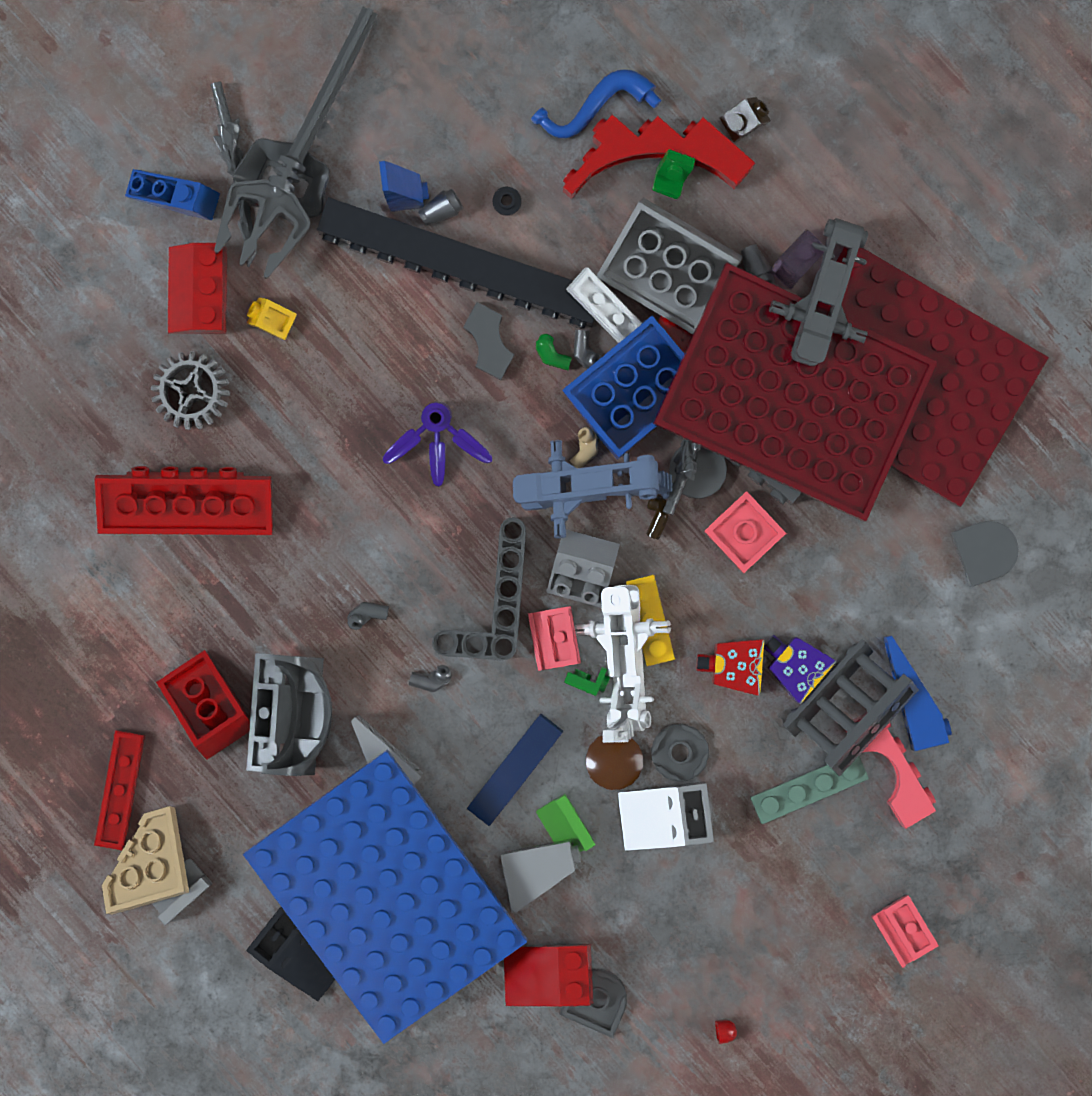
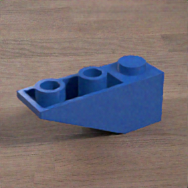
[125,169,220,221]

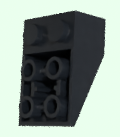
[246,907,335,1001]

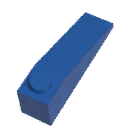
[379,161,429,212]
[882,636,952,751]

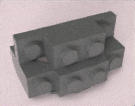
[246,653,332,776]

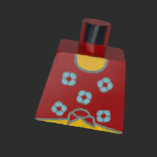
[696,640,764,695]

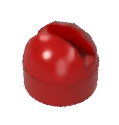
[715,1020,737,1044]

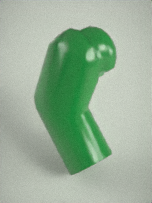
[536,334,572,371]

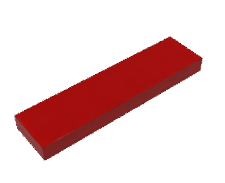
[94,730,145,850]

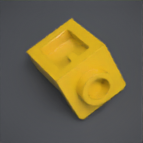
[247,298,297,340]

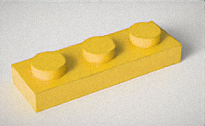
[626,575,675,666]

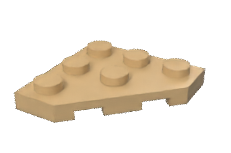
[102,806,189,915]

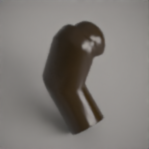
[646,496,668,540]

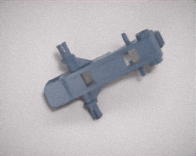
[513,440,673,539]

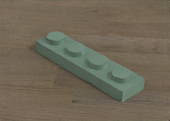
[750,756,869,824]

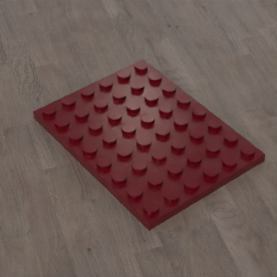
[817,247,1049,507]
[653,263,937,522]

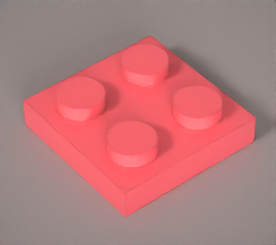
[704,491,787,574]

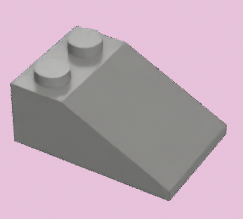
[351,715,424,785]

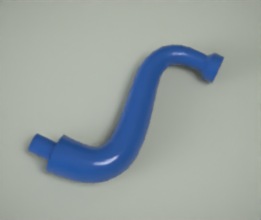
[531,69,662,139]

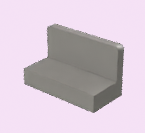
[151,858,213,925]

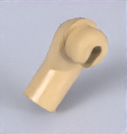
[569,427,598,468]

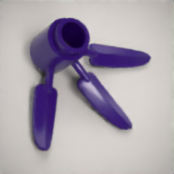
[383,401,492,487]

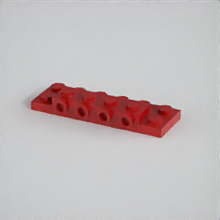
[94,466,273,535]

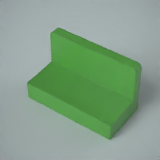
[536,793,596,852]

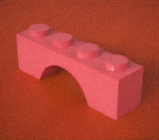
[844,712,936,829]

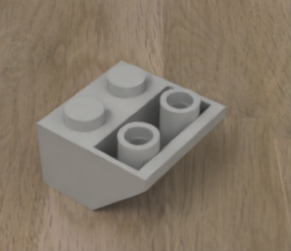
[546,529,620,608]

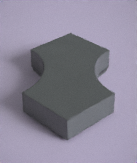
[463,302,514,380]

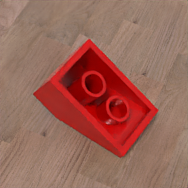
[156,650,250,760]
[504,944,593,1007]

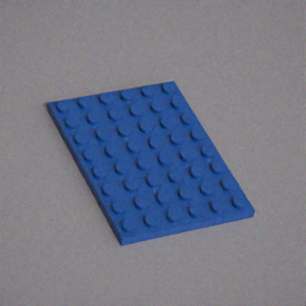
[243,749,528,1044]

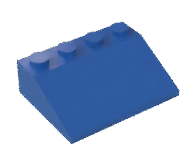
[562,316,684,460]

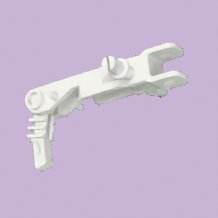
[575,585,671,743]

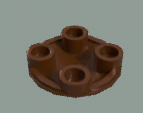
[586,735,643,790]

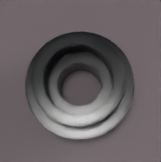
[492,186,521,216]

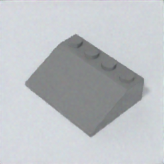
[597,198,743,334]

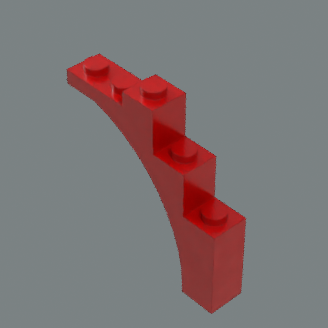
[563,114,755,200]

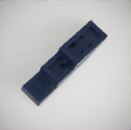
[466,713,564,826]

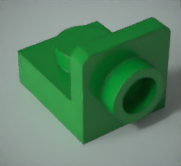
[652,149,695,199]
[564,667,610,696]

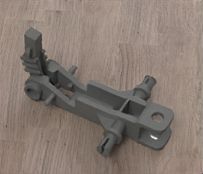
[769,218,868,366]

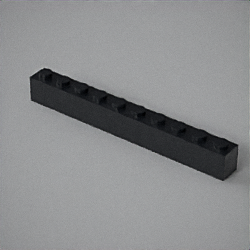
[317,197,595,329]

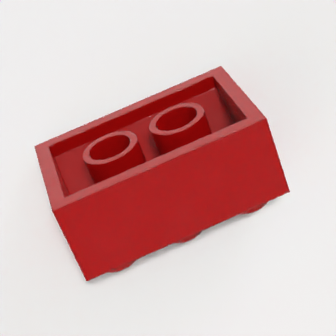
[168,243,227,334]

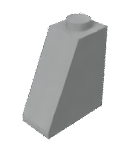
[500,839,581,913]

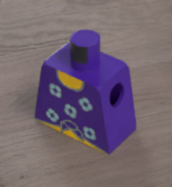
[764,635,836,704]

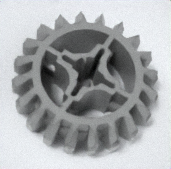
[151,351,230,430]

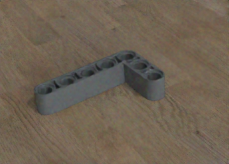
[432,517,526,660]

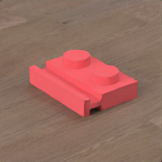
[528,606,581,671]
[871,895,939,968]

